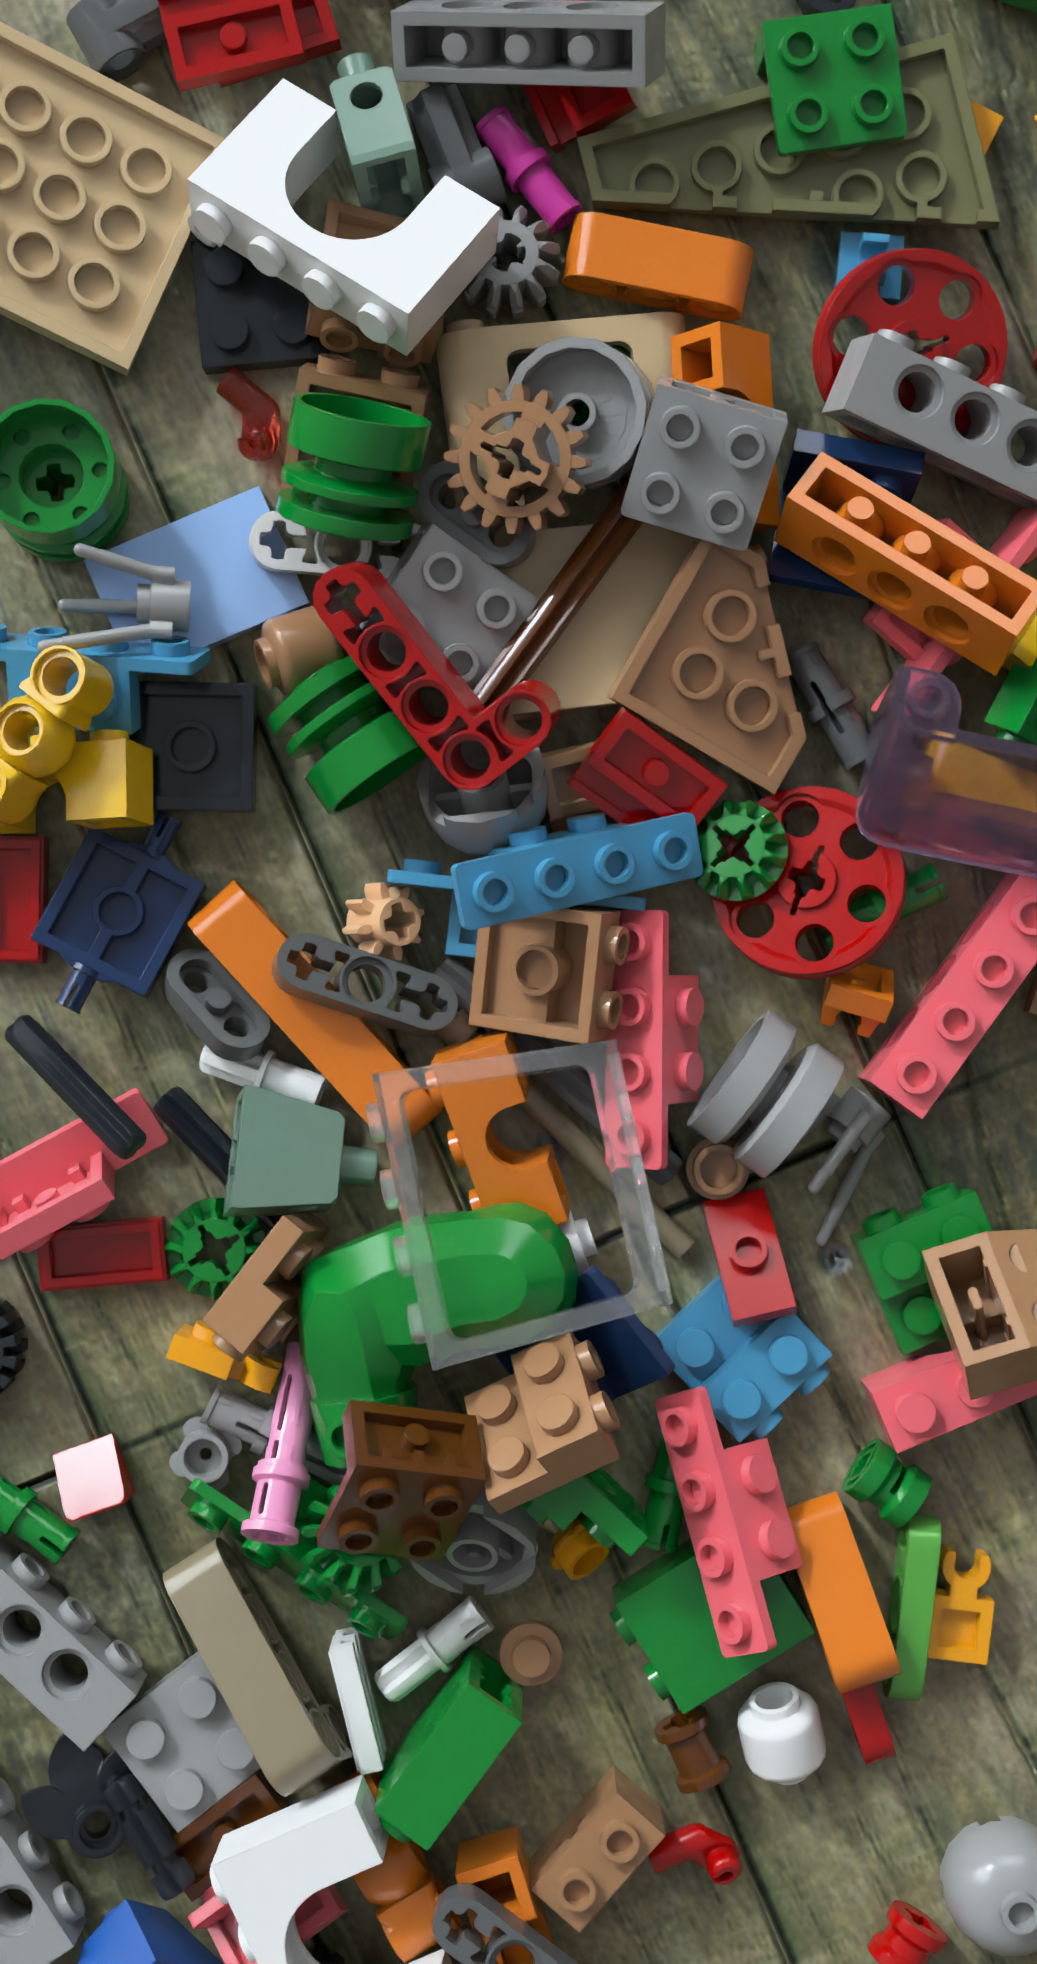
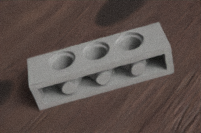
[390,0,666,88]
[822,329,1037,508]
[0,1532,148,1752]
[0,1777,87,1964]

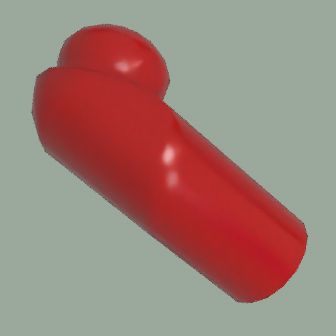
[648,1822,742,1885]

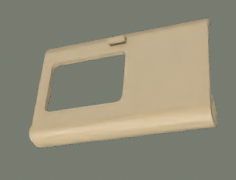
[436,312,696,722]

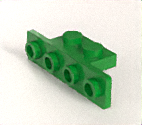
[180,1478,409,1641]

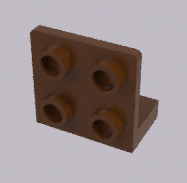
[316,1399,486,1561]

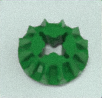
[694,799,788,901]
[164,1197,266,1300]

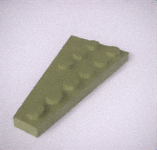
[577,32,1000,230]

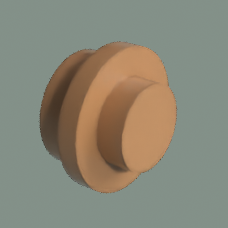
[685,1138,749,1200]
[499,1620,563,1687]

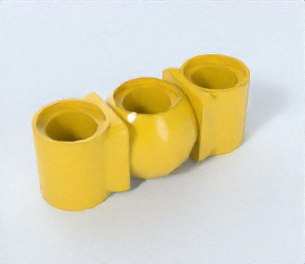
[0,645,114,824]

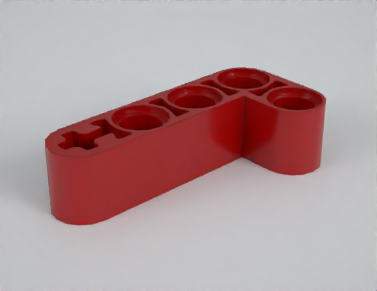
[313,561,561,790]

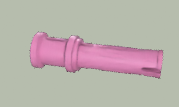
[241,1342,313,1546]

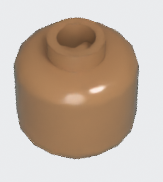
[253,606,349,697]

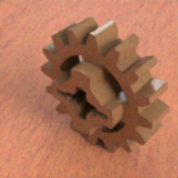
[443,383,592,534]

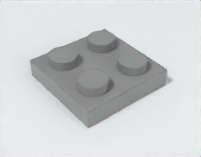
[102,1651,261,1833]

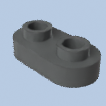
[417,460,536,569]
[162,949,271,1062]

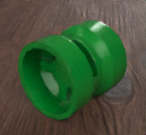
[842,1438,932,1529]

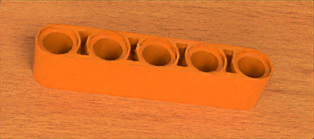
[187,879,444,1152]

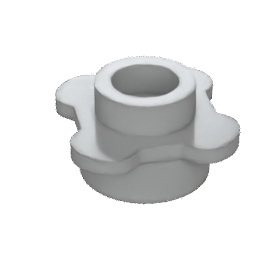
[169,1416,243,1490]

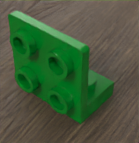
[753,3,907,157]

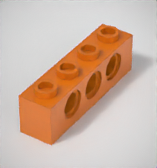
[774,451,1037,676]

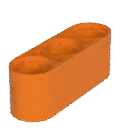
[561,212,755,321]
[787,1491,902,1695]

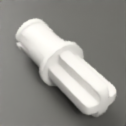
[199,1045,327,1105]
[374,1595,494,1702]

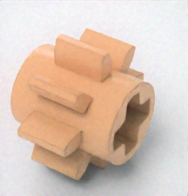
[342,882,424,961]

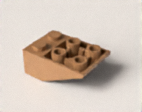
[922,1229,1037,1400]

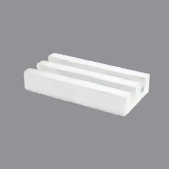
[328,1627,387,1775]

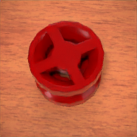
[867,1900,949,1964]

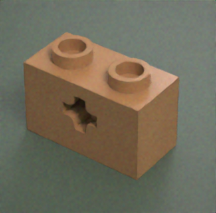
[530,1765,665,1933]

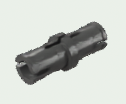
[788,641,882,771]

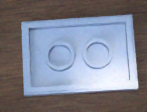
[84,486,311,679]

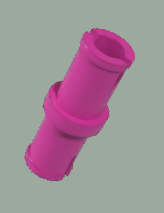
[475,106,583,234]

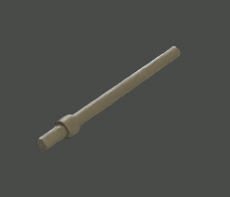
[410,991,695,1258]

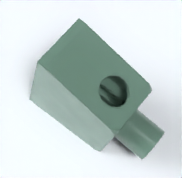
[329,52,425,219]
[223,1085,377,1217]

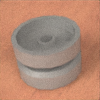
[503,336,655,490]
[687,1010,844,1178]

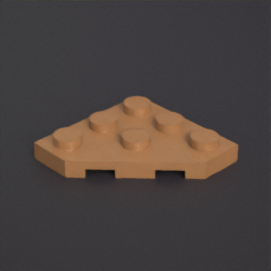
[607,538,807,794]

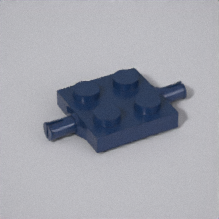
[30,811,207,1014]

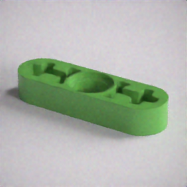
[882,1514,941,1701]

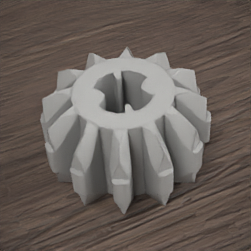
[464,204,560,320]

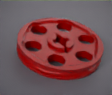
[812,248,1008,446]
[712,786,907,980]

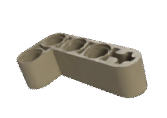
[163,1537,354,1796]

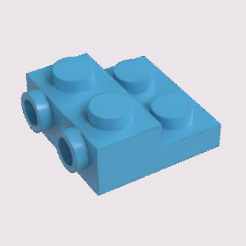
[656,1274,833,1443]

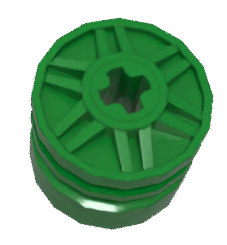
[276,392,432,541]
[0,398,131,563]
[267,652,427,815]

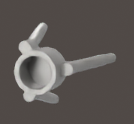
[37,543,191,652]
[750,1086,891,1246]

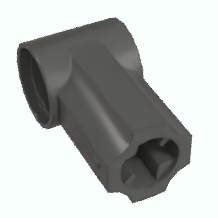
[66,0,167,82]
[406,83,507,206]

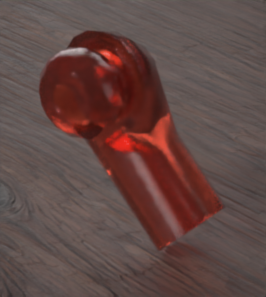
[216,368,282,461]

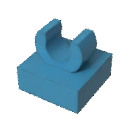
[834,231,905,305]

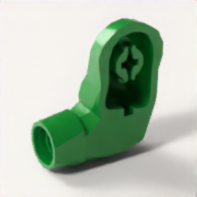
[297,1202,578,1468]

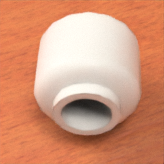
[737,1682,826,1785]

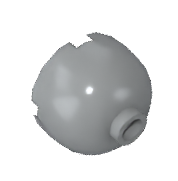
[416,740,549,856]
[411,1485,539,1595]
[940,1816,1037,1956]

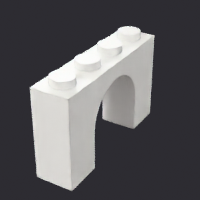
[187,78,500,356]
[210,1774,453,1964]

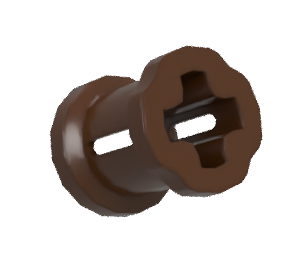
[654,1706,731,1794]

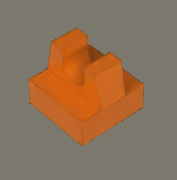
[820,962,894,1038]

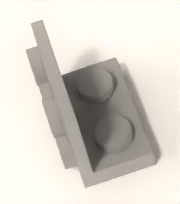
[621,374,788,551]
[359,522,538,691]

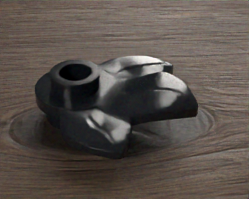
[21,1733,146,1859]

